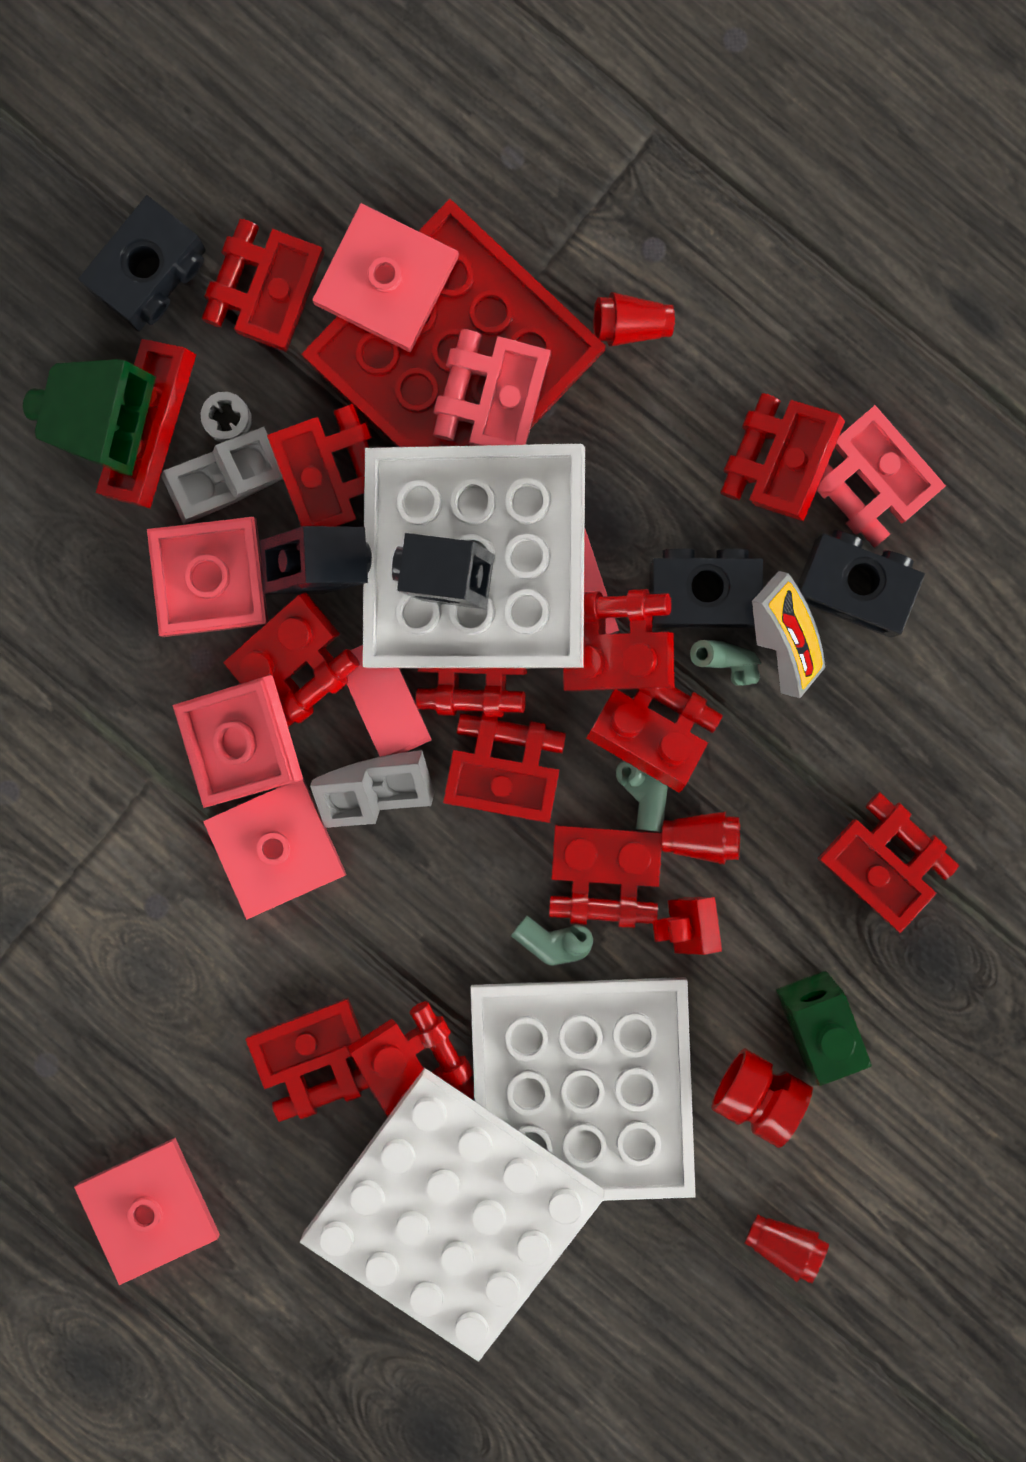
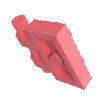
[433,329,551,446]
[817,405,946,548]

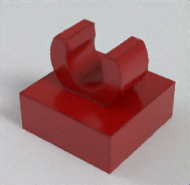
[652,897,722,955]

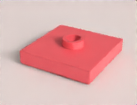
[312,203,459,353]
[147,517,268,637]
[172,675,303,808]
[203,777,347,920]
[74,1138,220,1285]

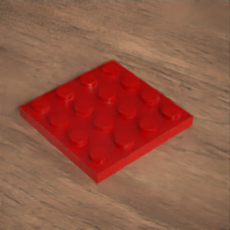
[301,199,606,447]

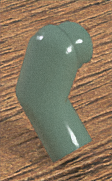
[690,640,761,686]
[616,760,668,832]
[511,915,593,966]

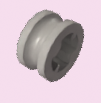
[200,392,252,443]

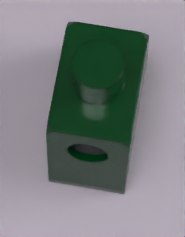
[23,359,156,476]
[776,970,872,1086]

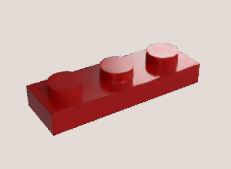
[96,339,197,509]

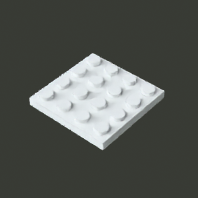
[363,444,585,668]
[471,977,695,1201]
[300,1068,604,1362]

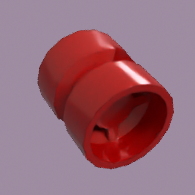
[711,1048,813,1148]

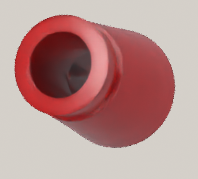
[593,292,675,347]
[662,811,740,865]
[744,1214,829,1284]

